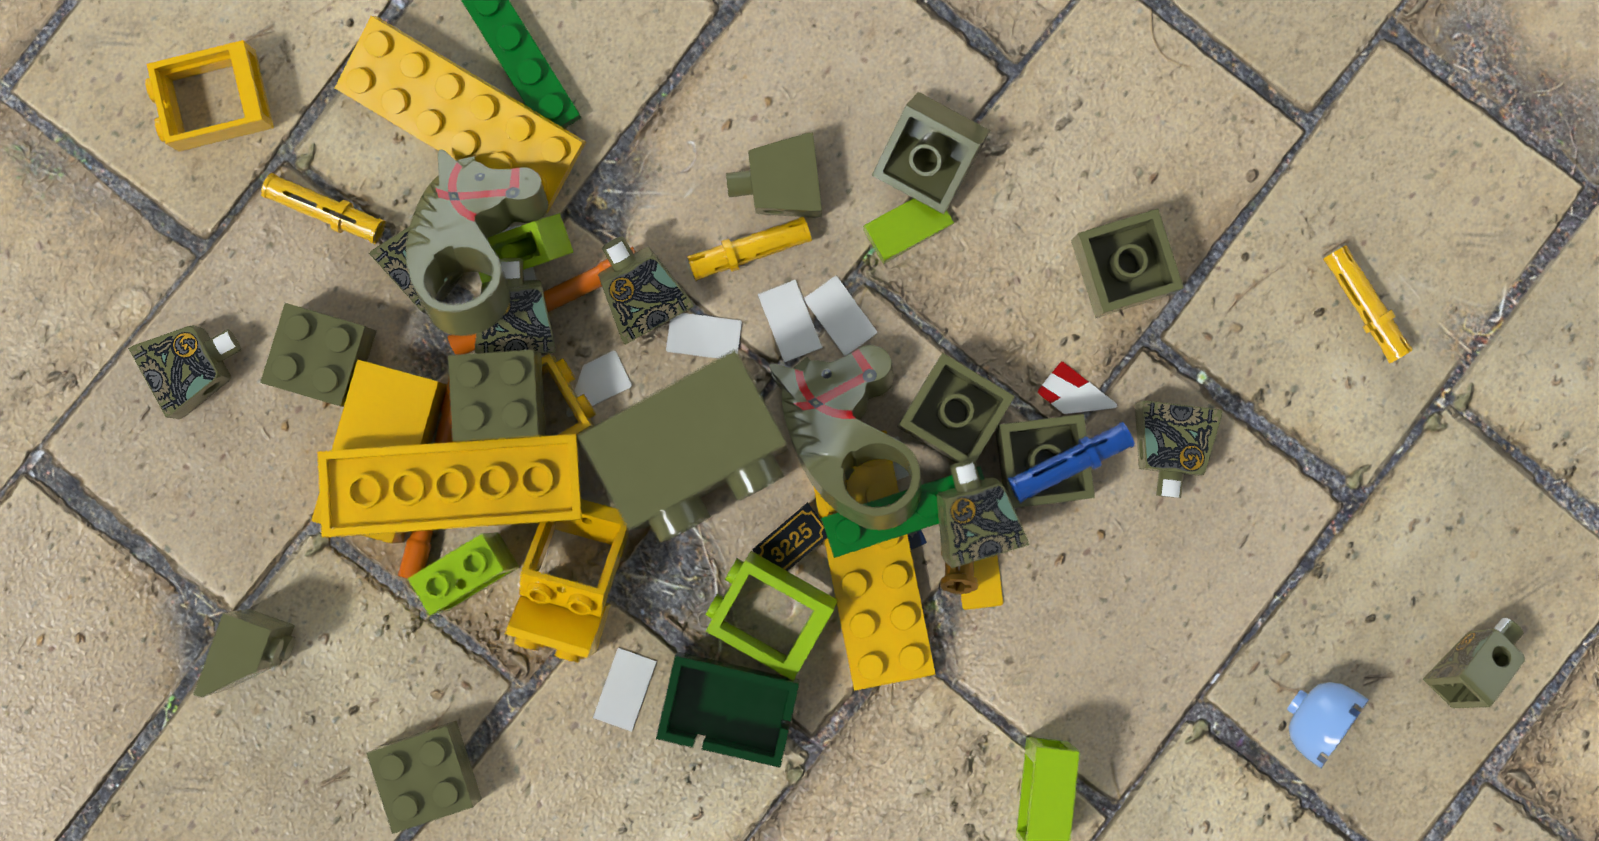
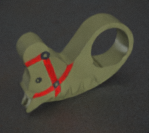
[406,149,548,336]
[770,345,922,530]

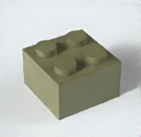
[1071,209,1184,318]
[260,303,376,407]
[448,350,546,442]
[897,353,1015,463]
[995,414,1095,508]
[366,720,482,834]

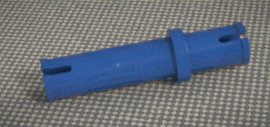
[1008,422,1135,503]

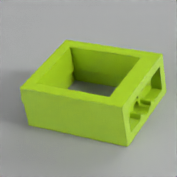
[408,532,520,616]
[705,551,838,681]
[1016,736,1080,841]

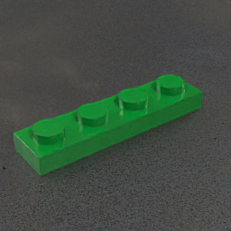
[461,0,582,129]
[821,466,985,558]

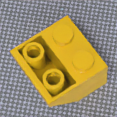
[505,595,611,663]

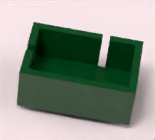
[656,652,799,768]

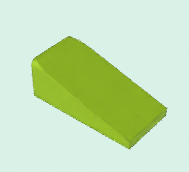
[863,198,954,265]

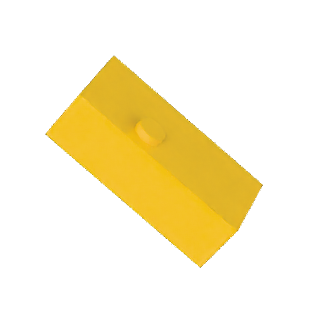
[311,359,447,544]

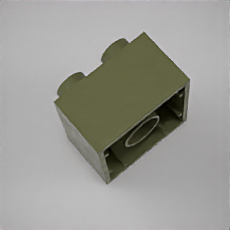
[578,350,788,542]

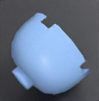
[1287,682,1369,768]

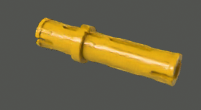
[261,173,386,244]
[687,216,812,281]
[1323,245,1413,364]

